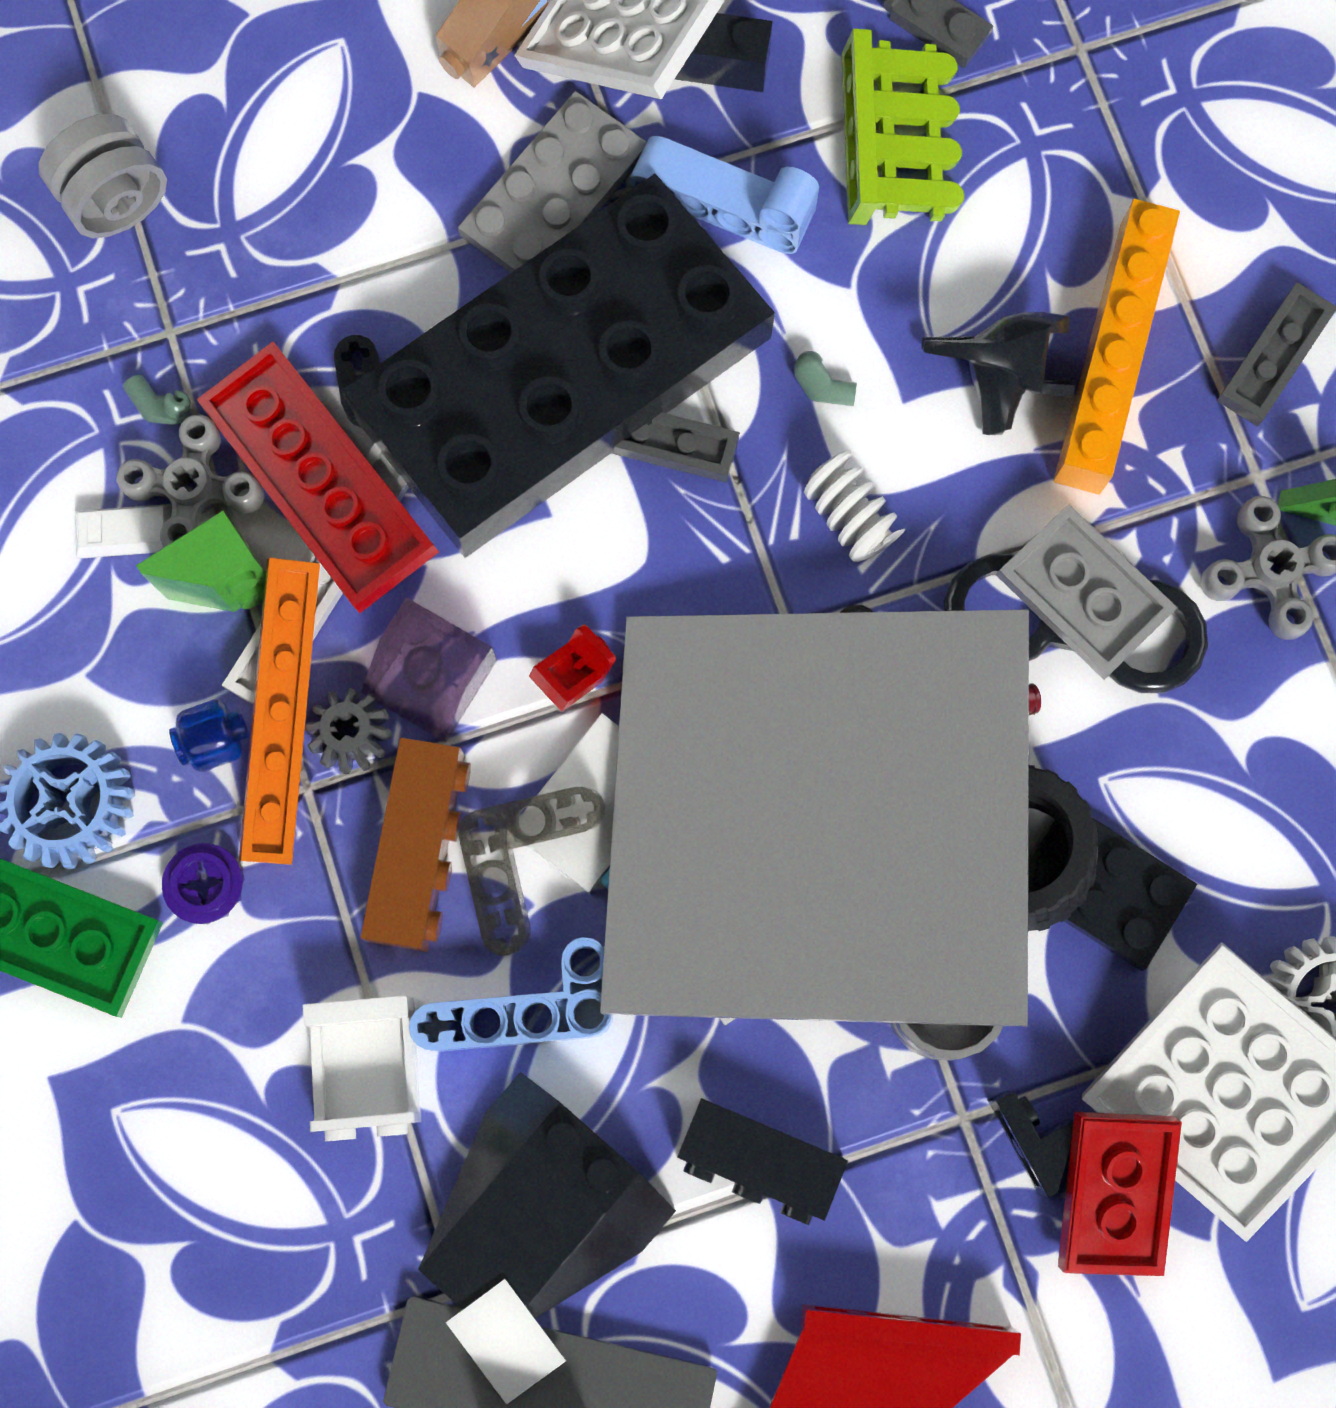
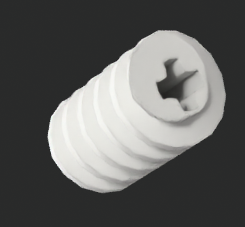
[804,450,905,562]

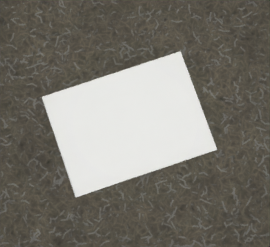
[446,1279,566,1404]

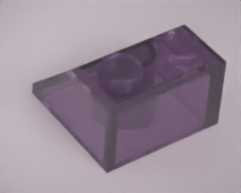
[361,597,497,743]

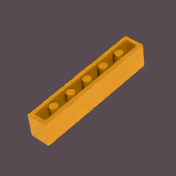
[1053,198,1180,495]

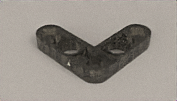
[458,786,605,955]

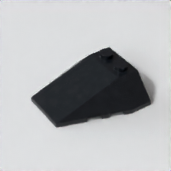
[418,1072,676,1318]

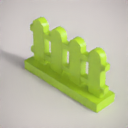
[841,28,964,225]

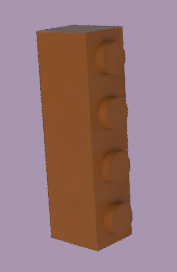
[360,737,471,952]

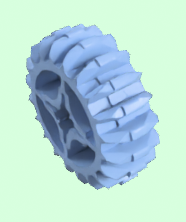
[0,733,136,869]

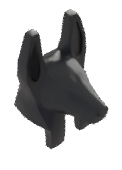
[921,312,1075,435]

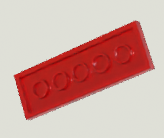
[196,341,439,613]

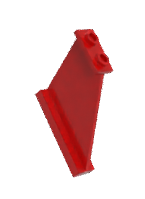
[769,1304,1021,1408]

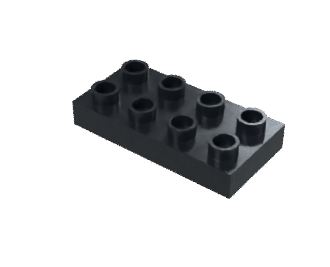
[342,173,775,558]

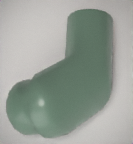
[794,351,857,406]
[123,374,191,425]

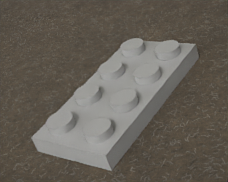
[458,91,647,273]

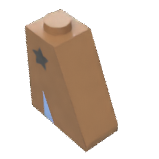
[435,0,548,88]

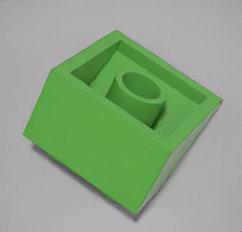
[136,511,266,612]

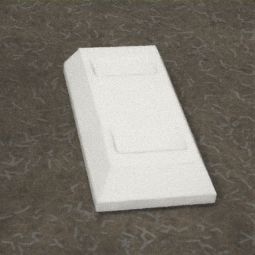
[75,504,172,559]

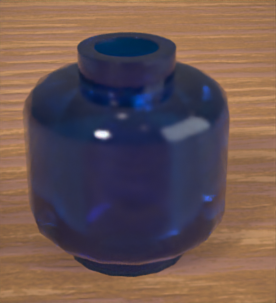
[169,699,249,772]

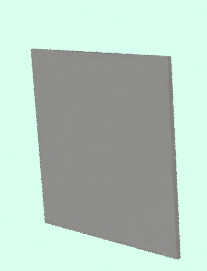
[600,610,1029,1027]

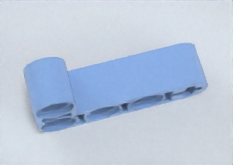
[629,136,819,254]
[409,937,613,1052]

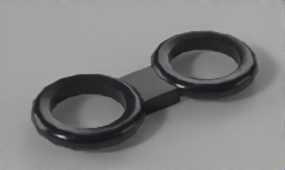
[944,554,1208,693]

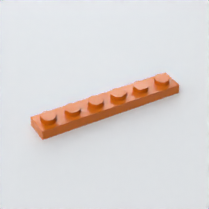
[239,558,320,865]

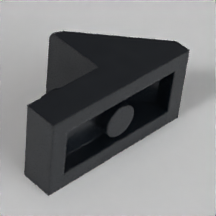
[988,1091,1074,1198]

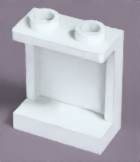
[303,995,421,1141]

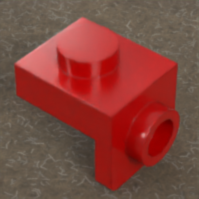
[529,624,616,712]

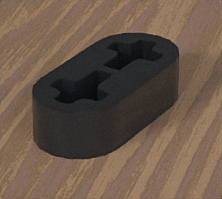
[334,335,380,428]

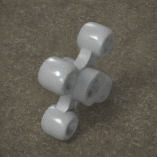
[117,414,264,547]
[1201,496,1336,640]

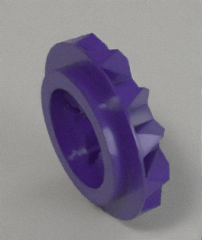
[162,843,245,925]

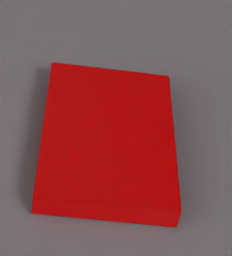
[1057,1112,1182,1276]

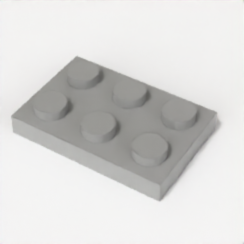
[996,504,1177,680]

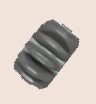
[305,688,392,774]

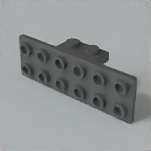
[383,1296,717,1408]

